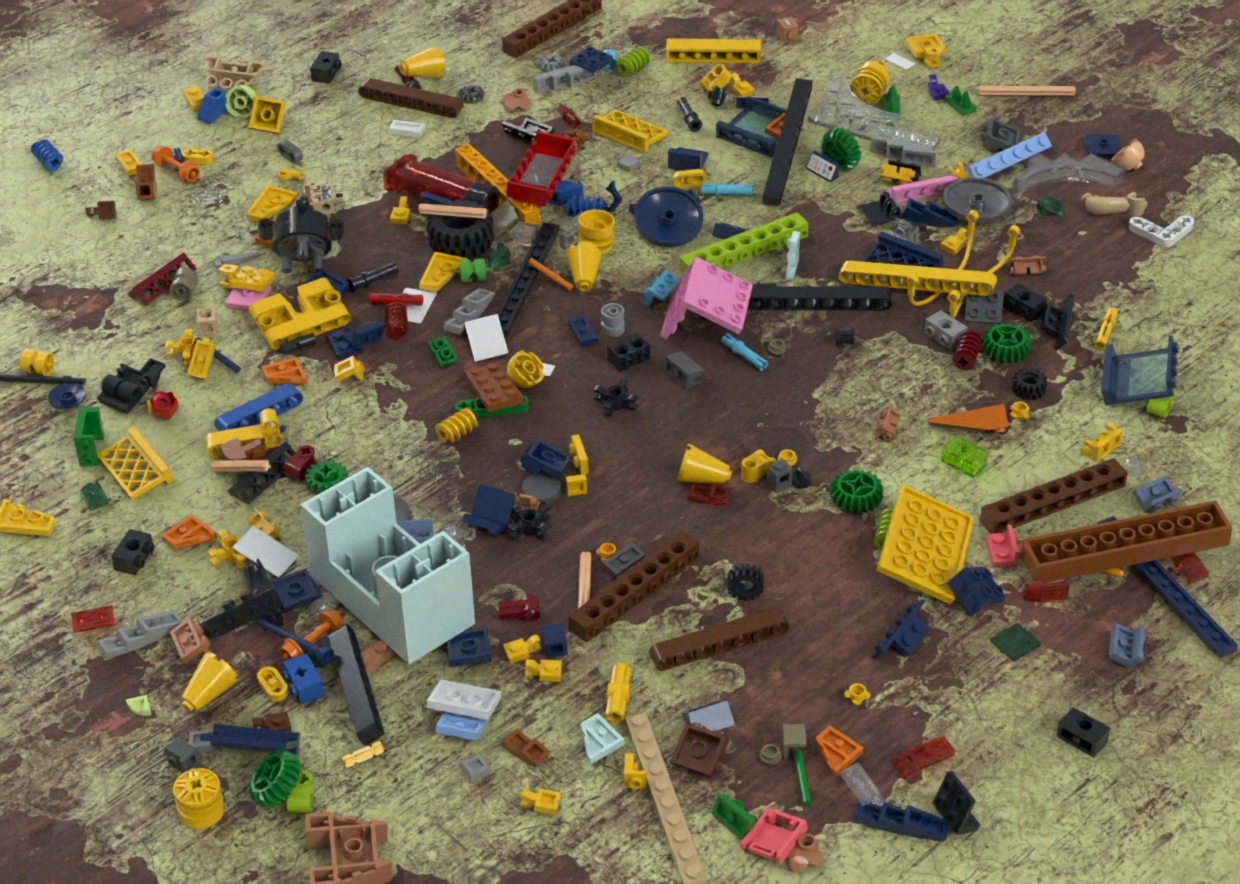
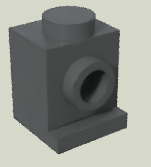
[765,460,793,493]
[164,737,200,773]

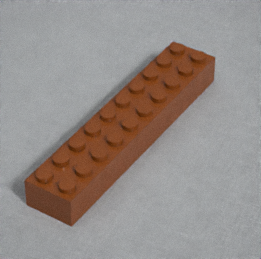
[1022,500,1232,585]

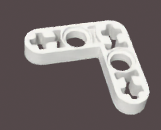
[1129,215,1194,247]

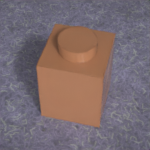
[776,16,799,42]

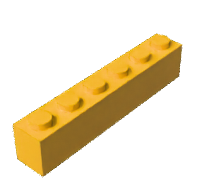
[666,39,761,63]

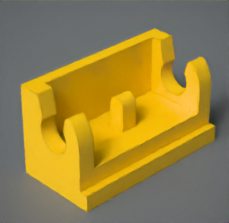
[1080,424,1123,462]

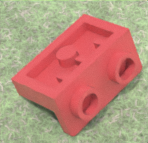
[986,525,1022,568]

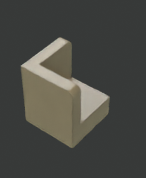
[782,724,806,758]

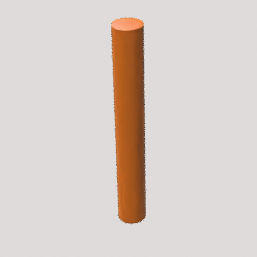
[528,258,574,292]

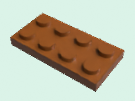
[464,363,524,412]

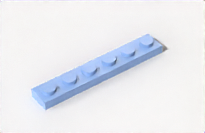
[966,132,1052,178]

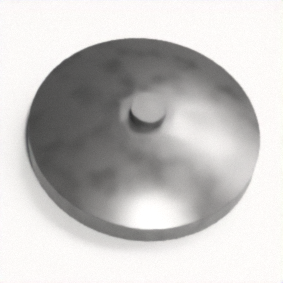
[943,177,1012,223]

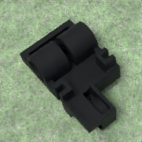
[97,358,166,414]

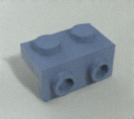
[1132,476,1183,513]
[396,519,434,544]
[1109,623,1145,668]

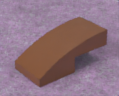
[502,728,550,767]

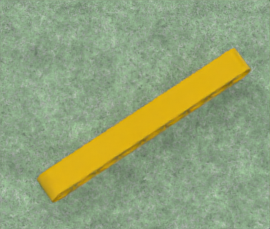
[838,261,997,296]

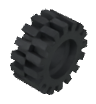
[1012,367,1047,400]
[727,563,764,601]

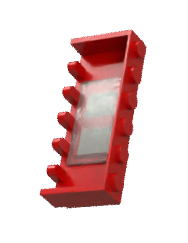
[506,131,578,207]

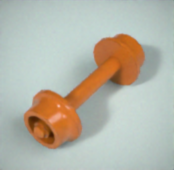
[151,146,200,182]
[279,609,344,661]

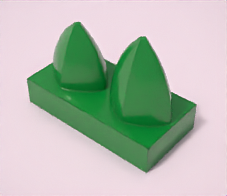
[884,85,900,118]
[944,86,977,116]
[712,793,757,839]

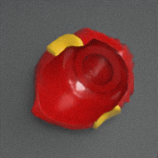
[147,391,180,420]

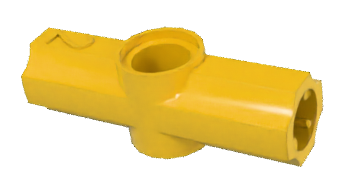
[606,663,631,724]

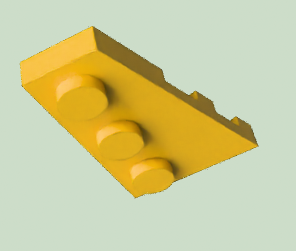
[246,185,299,222]
[419,252,468,292]
[0,499,56,536]

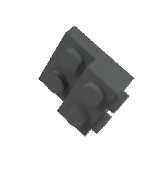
[980,118,1020,152]

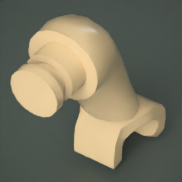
[1081,192,1147,217]

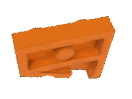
[261,357,308,384]
[161,515,217,550]
[815,725,863,777]

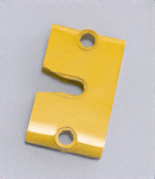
[248,278,352,350]

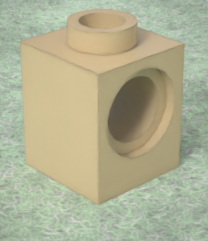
[197,307,218,336]

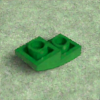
[428,337,458,367]

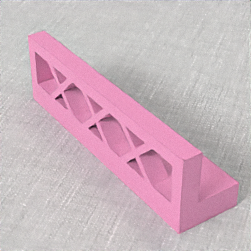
[886,175,958,204]

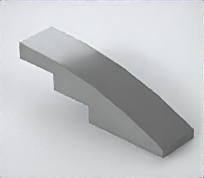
[533,65,597,93]
[870,135,936,167]
[443,288,495,335]
[96,610,183,659]

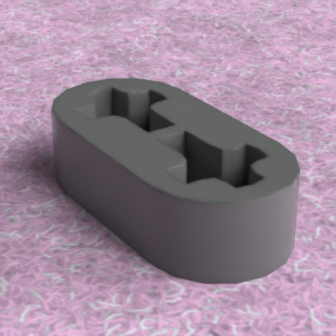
[277,140,303,163]

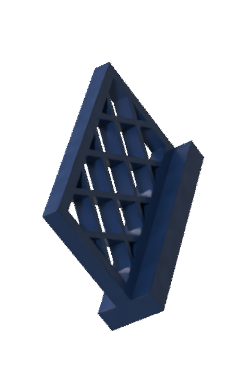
[861,231,943,268]
[200,724,301,755]

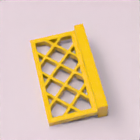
[592,110,668,153]
[97,426,174,500]

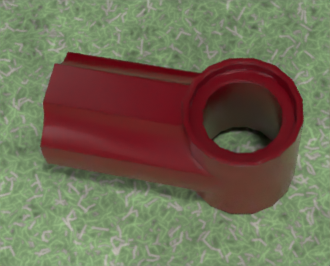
[498,594,540,622]

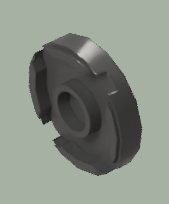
[522,473,561,504]

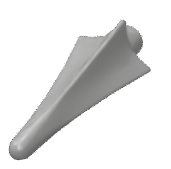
[213,252,260,268]

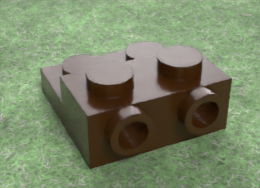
[670,722,729,778]

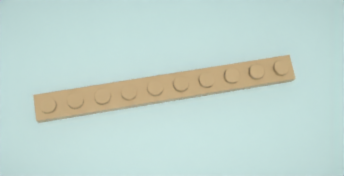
[625,712,707,884]

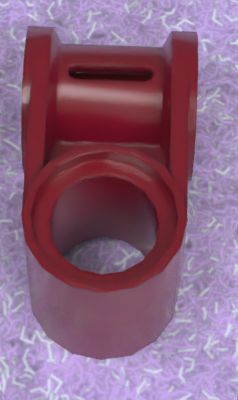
[283,445,317,481]

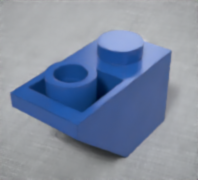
[197,87,227,124]
[547,180,584,206]

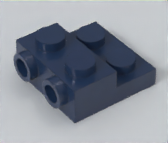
[519,439,572,478]

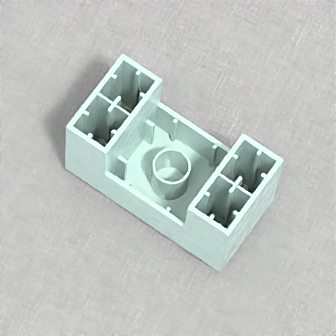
[300,467,475,664]

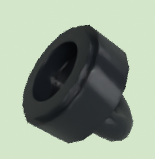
[792,467,811,489]

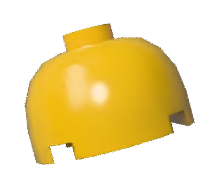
[507,350,544,388]

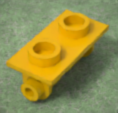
[878,164,915,185]
[248,507,283,540]

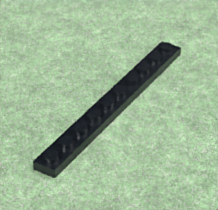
[497,222,560,336]

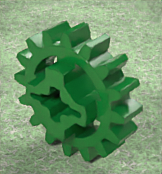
[305,460,348,494]

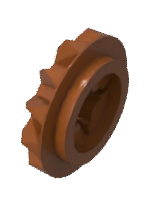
[561,129,586,147]

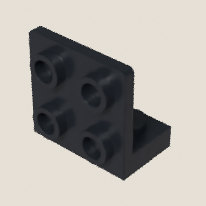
[932,771,981,835]

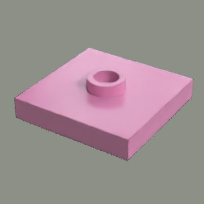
[225,285,272,310]

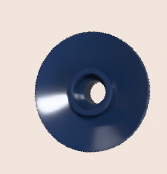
[48,383,86,409]

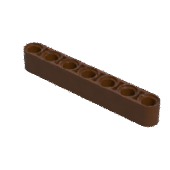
[358,78,464,118]
[648,608,789,671]

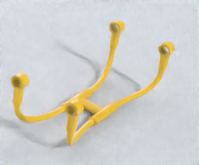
[906,210,1020,319]

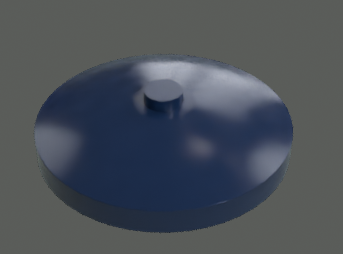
[634,187,703,247]

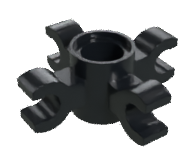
[594,379,638,417]
[508,504,550,540]

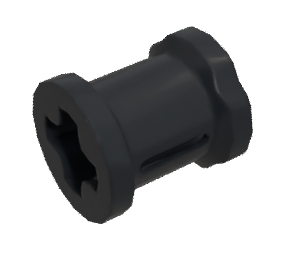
[835,328,855,345]

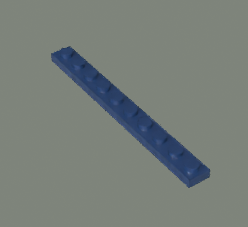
[1097,516,1238,658]

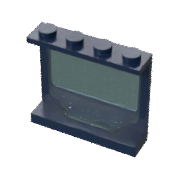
[716,96,803,158]
[1101,335,1179,405]

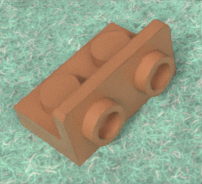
[170,617,212,663]

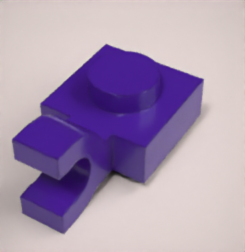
[928,74,950,101]

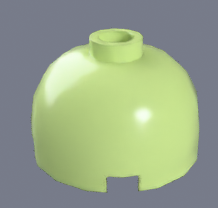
[225,85,257,118]

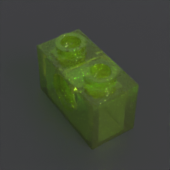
[941,435,988,478]

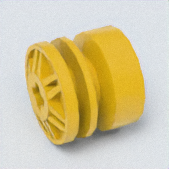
[850,61,890,105]
[577,210,615,254]
[173,768,225,829]

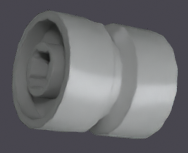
[601,303,625,338]

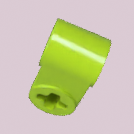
[1146,383,1176,418]
[287,770,314,814]

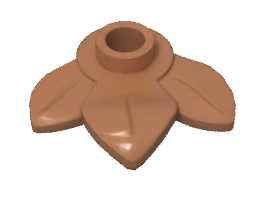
[500,88,531,112]
[786,834,823,872]

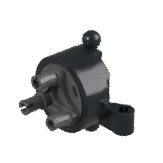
[258,196,344,274]

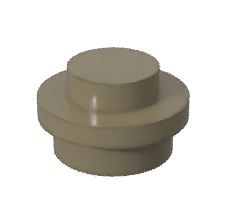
[768,339,786,355]
[760,744,782,765]

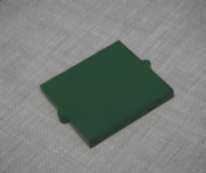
[990,623,1041,662]

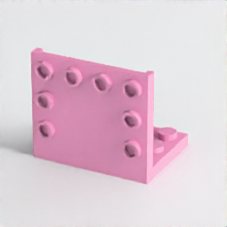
[660,256,753,339]

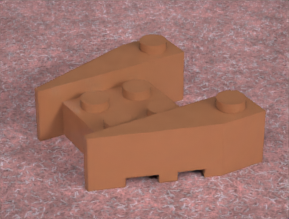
[305,812,392,884]

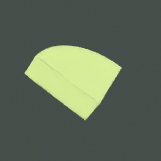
[126,695,151,716]

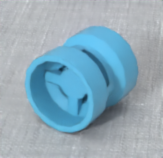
[603,49,617,71]

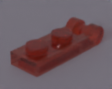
[891,735,955,779]

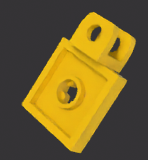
[906,33,946,68]
[219,264,276,292]

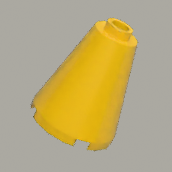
[400,47,446,78]
[567,241,602,291]
[677,444,732,485]
[181,652,239,712]

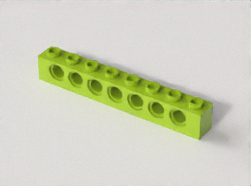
[679,212,809,275]

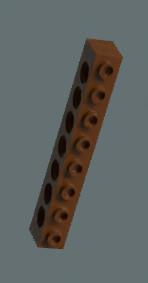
[502,0,602,58]
[980,458,1128,534]
[568,531,699,643]

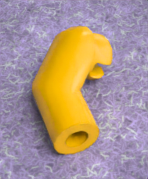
[277,169,303,181]

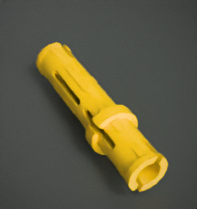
[1094,307,1118,350]

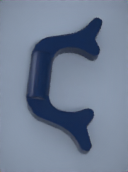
[597,181,622,212]

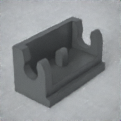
[663,351,704,390]

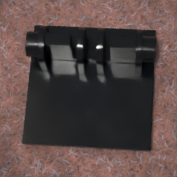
[859,192,905,226]

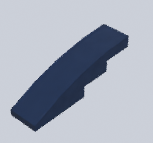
[853,798,949,841]

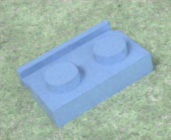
[436,711,487,741]

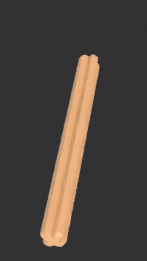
[979,86,1076,96]

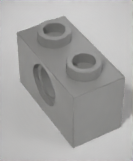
[924,310,967,350]

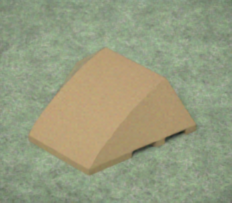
[206,55,266,94]

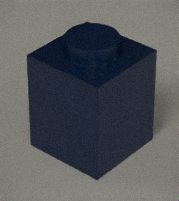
[541,623,568,659]

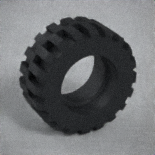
[427,200,494,259]

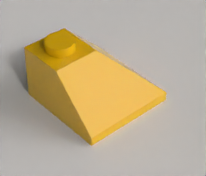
[249,96,286,133]

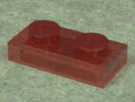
[71,605,116,633]

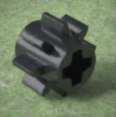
[707,87,728,107]

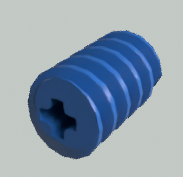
[31,139,63,172]
[567,195,604,217]

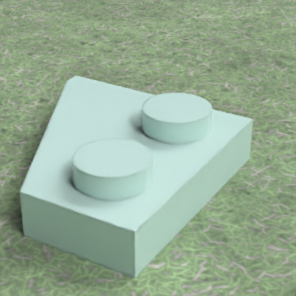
[786,231,800,280]
[581,713,624,764]

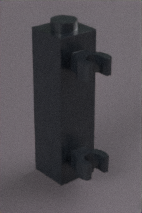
[242,558,284,631]

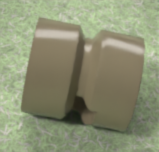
[169,268,198,301]

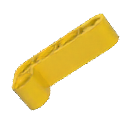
[205,408,281,458]

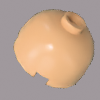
[1111,138,1145,171]

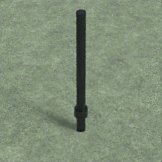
[0,374,86,385]

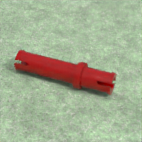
[369,293,424,307]

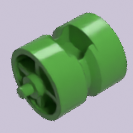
[455,258,491,283]

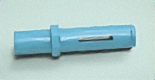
[701,182,752,196]
[721,333,768,371]

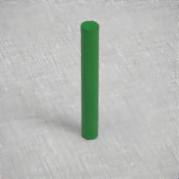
[793,750,812,807]

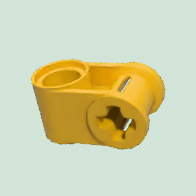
[700,64,732,92]
[741,449,776,483]

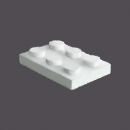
[426,679,501,720]

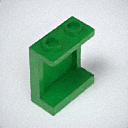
[73,407,105,466]

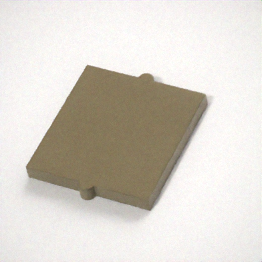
[491,200,519,237]

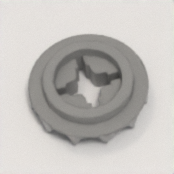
[539,55,564,72]

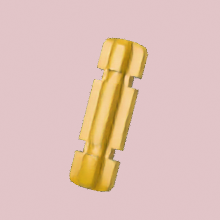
[342,741,384,768]

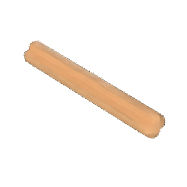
[418,204,487,219]
[211,460,271,472]
[578,552,591,608]

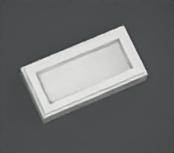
[389,120,425,138]

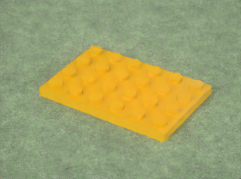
[876,484,974,605]

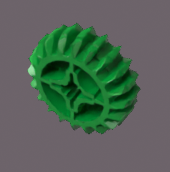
[820,127,862,172]
[982,323,1032,364]
[830,469,884,514]
[248,749,302,808]

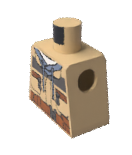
[304,185,344,215]

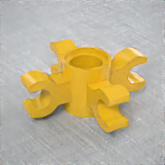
[165,329,210,366]
[208,530,246,570]

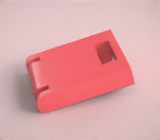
[741,808,808,863]

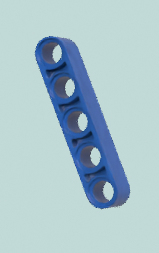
[214,384,303,431]

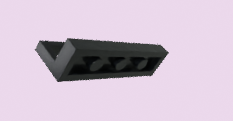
[227,441,296,504]

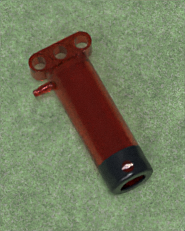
[383,154,500,213]

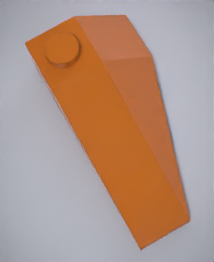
[928,404,1009,433]

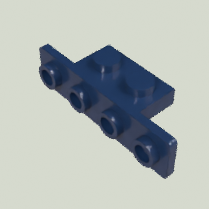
[871,600,930,660]

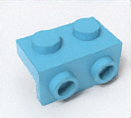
[643,270,680,307]

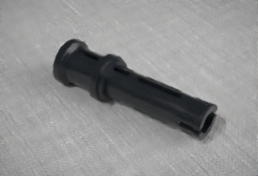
[677,97,702,132]
[346,262,398,293]

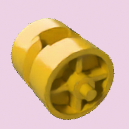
[19,349,55,376]

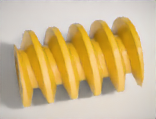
[435,408,478,443]

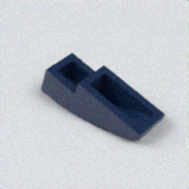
[901,197,957,227]

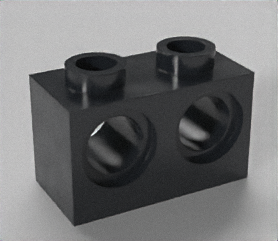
[607,333,650,372]

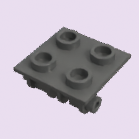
[965,290,1004,324]

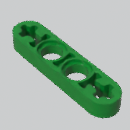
[455,395,529,417]

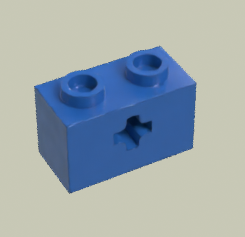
[282,653,324,704]

